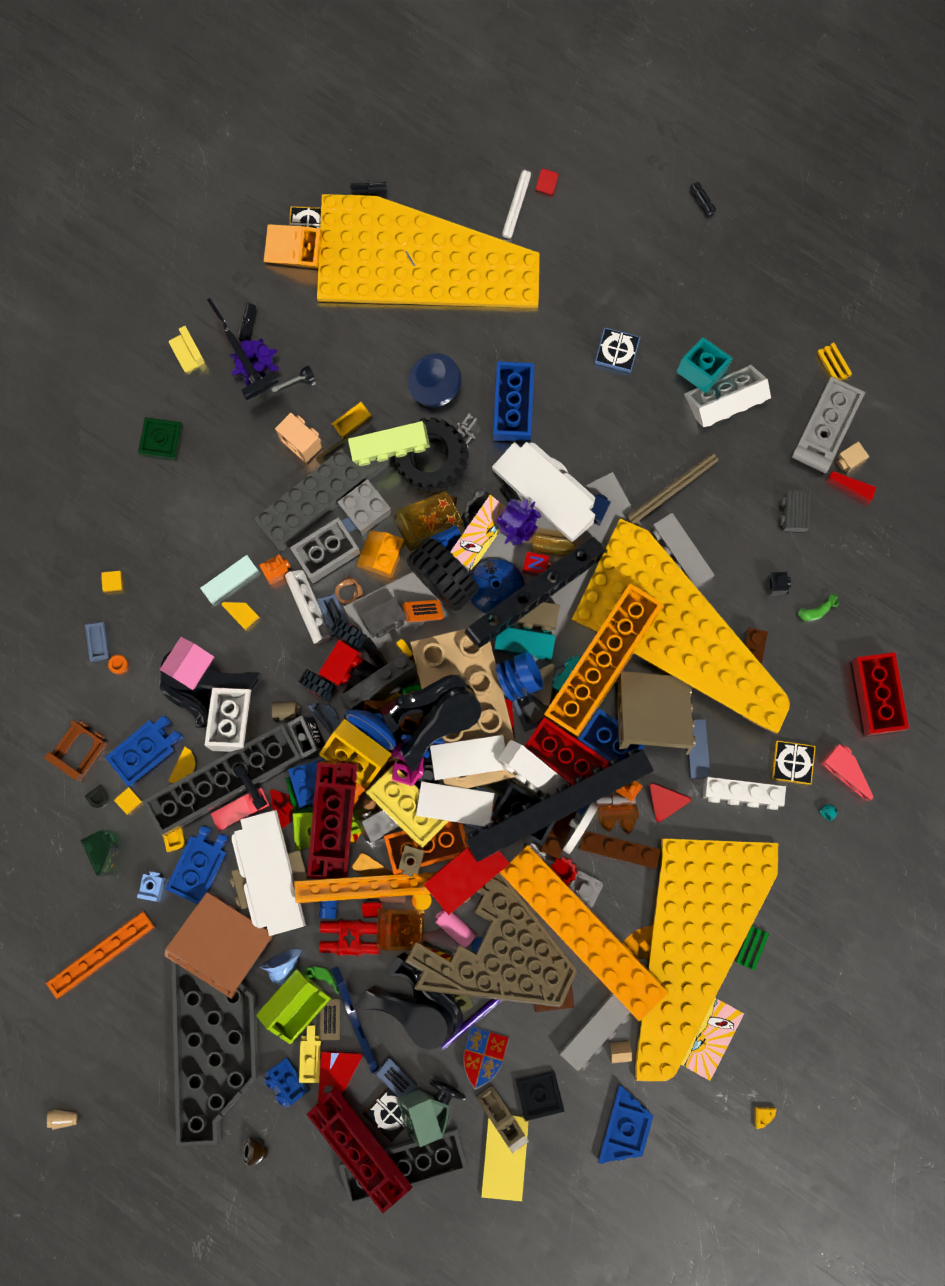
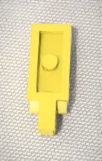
[299,1025,321,1083]

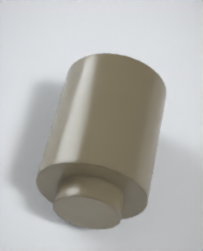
[272,701,301,721]

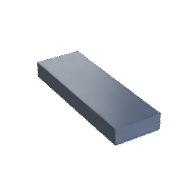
[688,719,710,779]

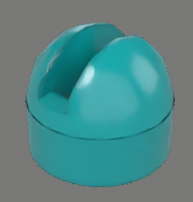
[820,804,838,821]

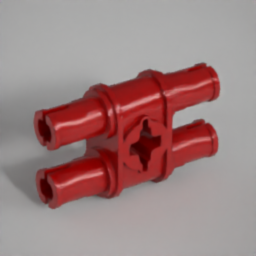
[319,918,380,957]

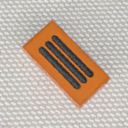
[402,600,444,622]

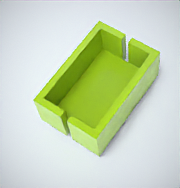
[256,969,331,1045]

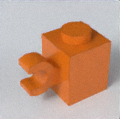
[259,554,291,585]

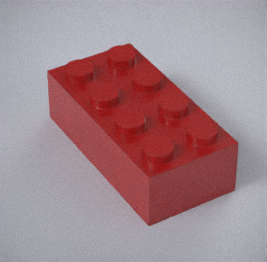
[852,652,909,736]
[524,717,608,785]

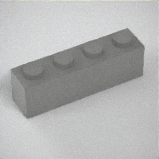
[651,513,715,588]
[559,993,631,1071]

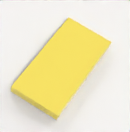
[366,766,449,848]
[481,1115,529,1201]

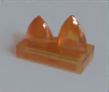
[598,805,639,834]

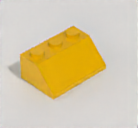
[319,719,392,789]

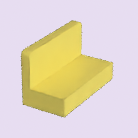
[169,326,205,373]

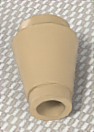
[47,1109,77,1130]

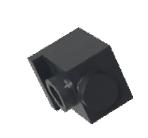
[768,572,791,596]

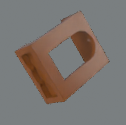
[44,720,107,781]

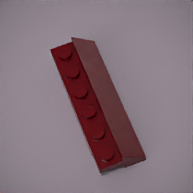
[307,759,358,880]
[306,1088,413,1214]

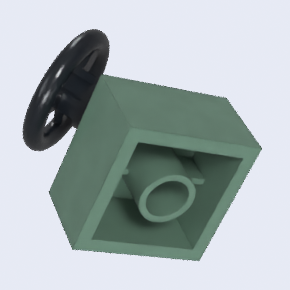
[397,1079,466,1147]

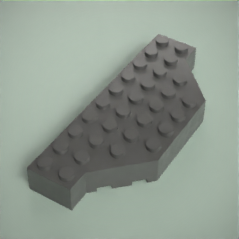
[171,939,259,1147]

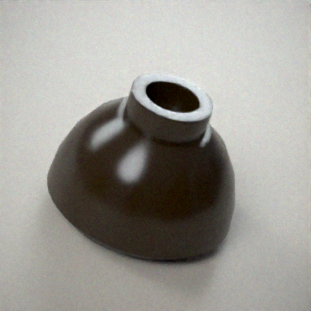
[242,1137,268,1167]

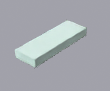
[200,555,258,604]

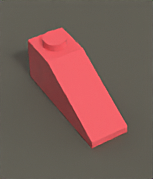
[821,744,873,801]
[211,788,272,832]

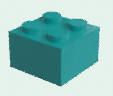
[676,337,733,393]

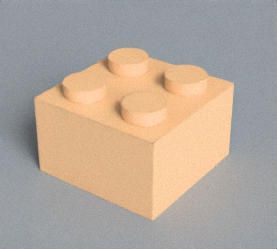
[275,413,322,464]

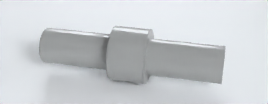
[596,794,636,806]

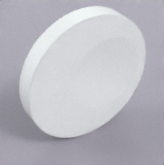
[563,802,599,854]

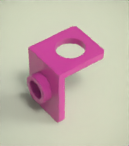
[392,757,424,786]

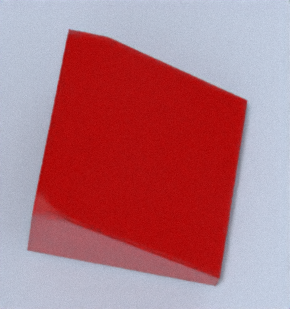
[535,168,559,196]
[362,902,383,918]

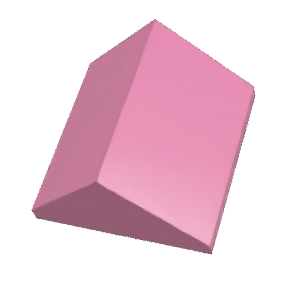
[160,637,214,690]

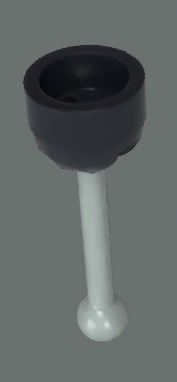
[271,365,315,392]

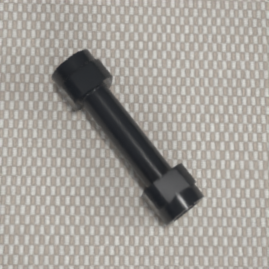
[233,764,267,810]

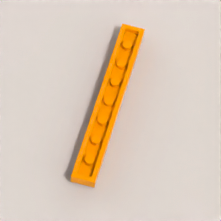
[294,872,436,903]

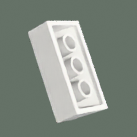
[684,365,771,427]

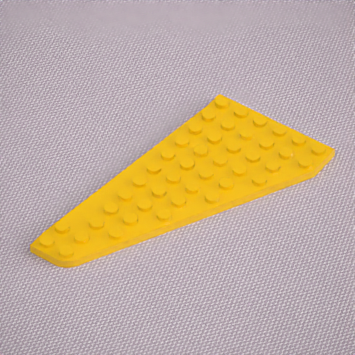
[572,519,790,734]
[635,838,778,1081]

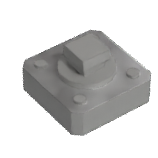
[570,871,603,908]

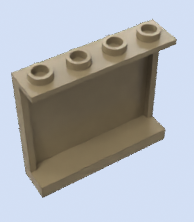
[616,671,696,755]

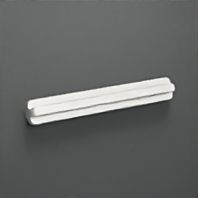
[502,170,531,239]

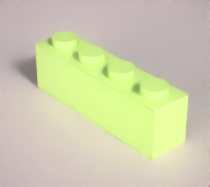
[348,421,430,466]

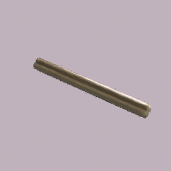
[627,453,718,524]

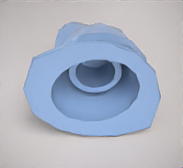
[260,948,302,987]

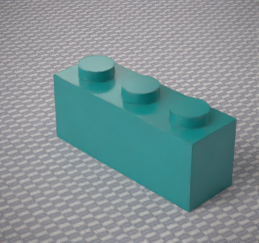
[494,625,556,661]

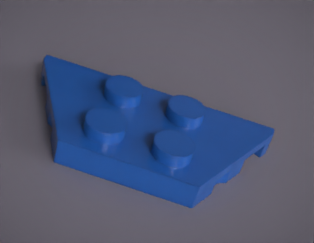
[598,1085,653,1164]

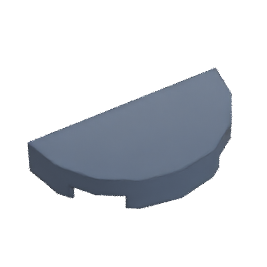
[308,702,340,735]

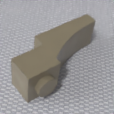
[476,1086,529,1154]

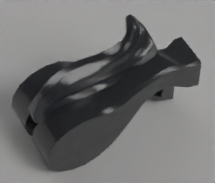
[159,650,262,729]
[380,675,481,773]
[354,952,463,1050]

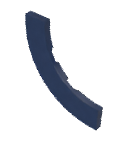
[331,966,378,1074]

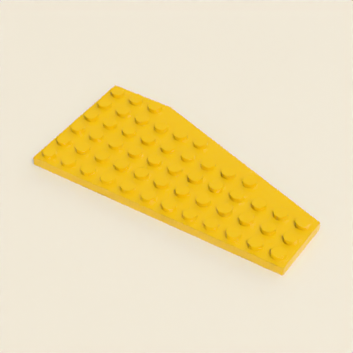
[317,194,540,308]

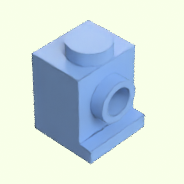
[137,871,165,901]

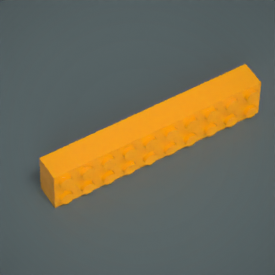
[500,845,669,1022]

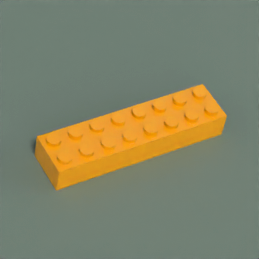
[544,583,664,738]

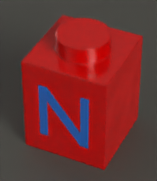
[522,552,552,577]

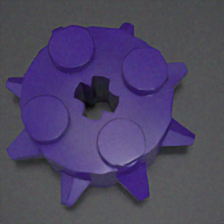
[230,338,279,386]
[496,499,541,545]

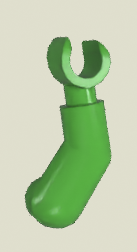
[798,593,839,621]
[304,966,347,994]

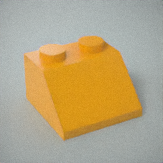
[356,531,405,579]

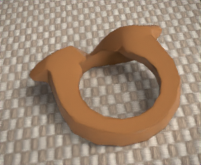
[335,575,364,604]

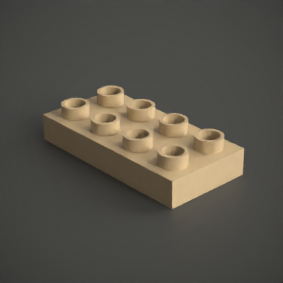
[411,629,516,789]

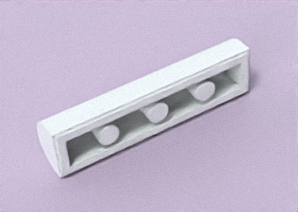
[285,569,332,645]

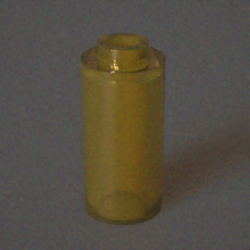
[532,533,576,557]

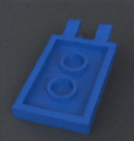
[105,716,183,787]
[166,825,229,905]

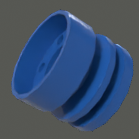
[496,651,543,701]

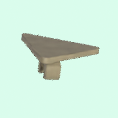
[525,664,556,706]

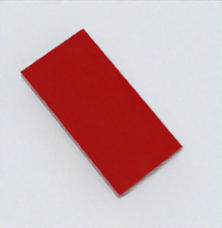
[423,846,510,915]

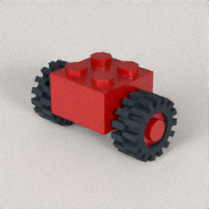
[299,618,367,700]

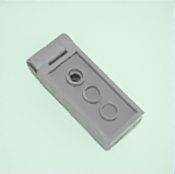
[791,376,865,474]

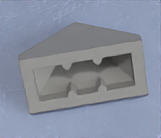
[419,928,458,960]

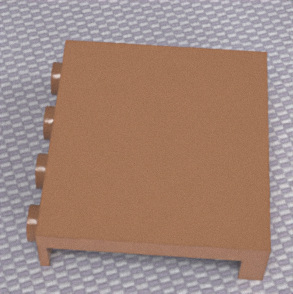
[164,893,273,999]

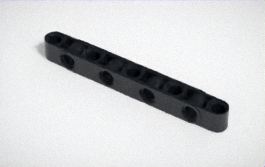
[465,537,608,648]

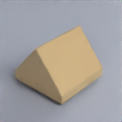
[609,1041,632,1063]

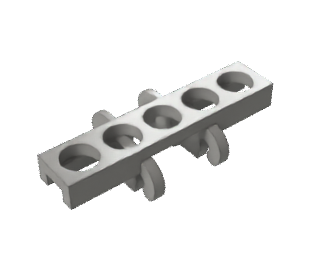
[441,414,477,457]

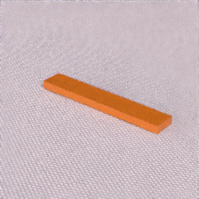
[46,911,156,999]

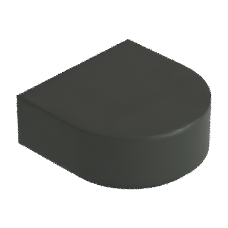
[84,785,109,808]

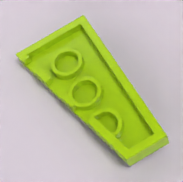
[293,808,372,851]

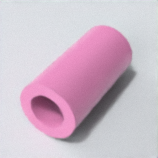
[435,908,478,949]

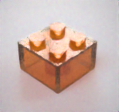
[376,908,424,951]

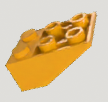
[264,225,323,269]

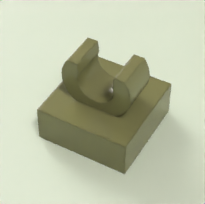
[451,994,474,1012]

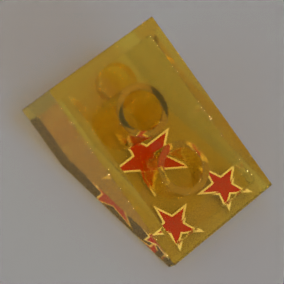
[393,491,464,551]

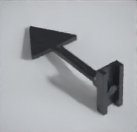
[207,298,280,402]

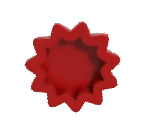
[551,856,578,884]

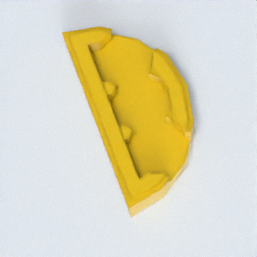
[168,747,197,783]

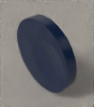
[408,353,461,407]

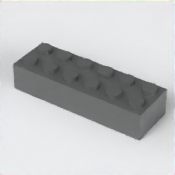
[339,1126,468,1207]

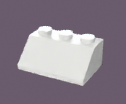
[204,688,251,752]

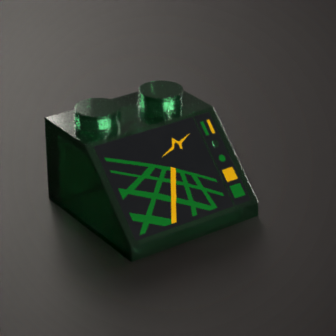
[80,829,120,877]

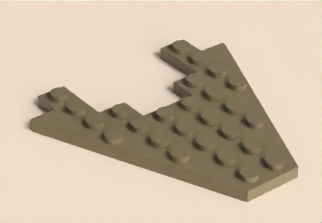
[405,873,577,1007]

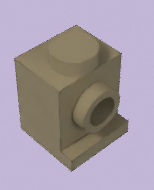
[398,845,425,877]

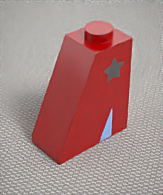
[318,1050,363,1102]

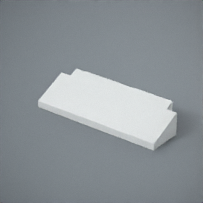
[492,442,595,542]
[232,810,306,936]

